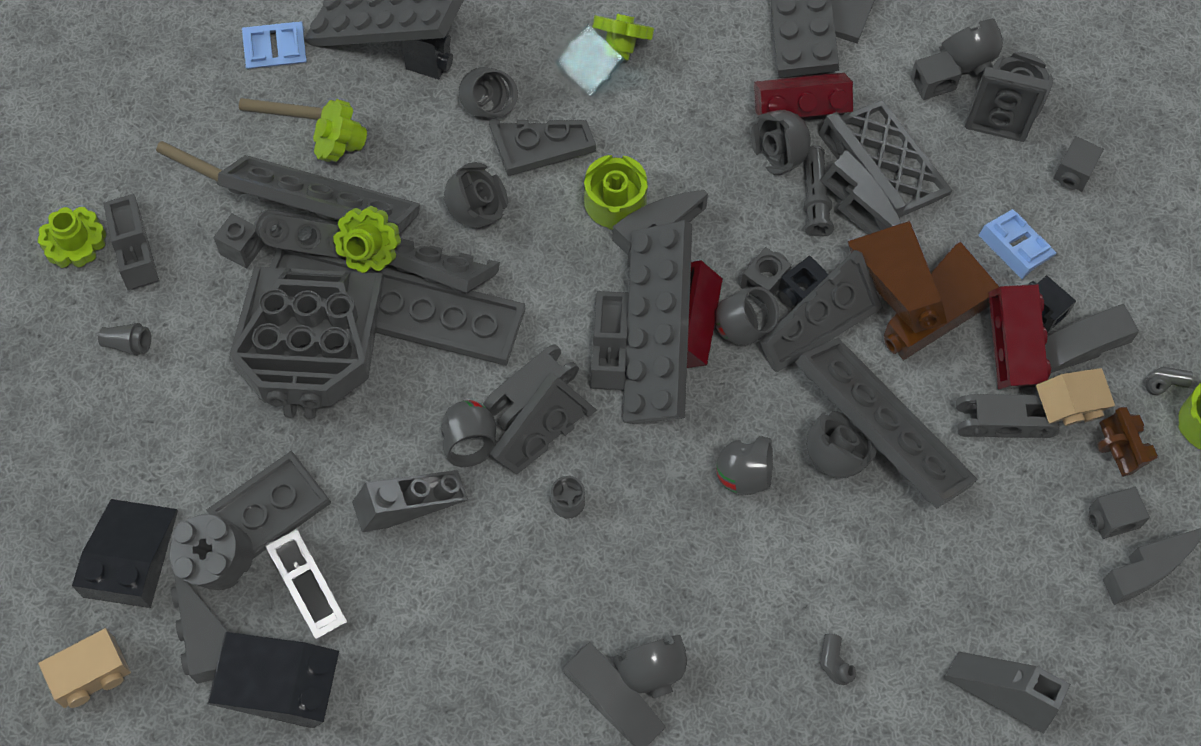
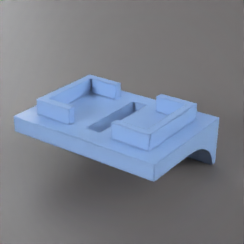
[242,21,307,69]
[979,209,1056,279]

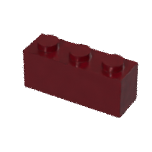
[754,73,853,117]
[687,260,723,368]
[988,284,1051,390]

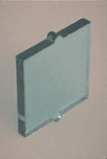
[556,24,625,96]

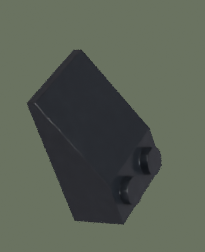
[401,30,453,80]
[72,499,178,608]
[207,632,339,728]

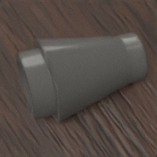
[98,323,151,356]

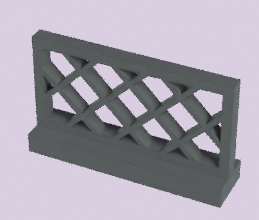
[819,99,953,219]

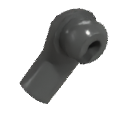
[1145,367,1193,395]
[820,634,856,685]

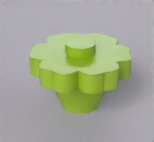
[592,14,654,60]
[313,99,367,162]
[333,206,401,273]
[37,207,106,268]

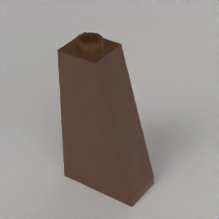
[848,221,947,333]
[884,242,999,361]

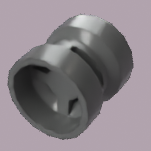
[551,476,585,519]

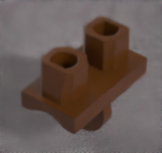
[1097,407,1158,477]

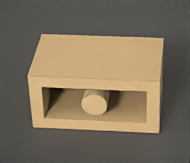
[1036,368,1115,426]
[38,628,131,708]

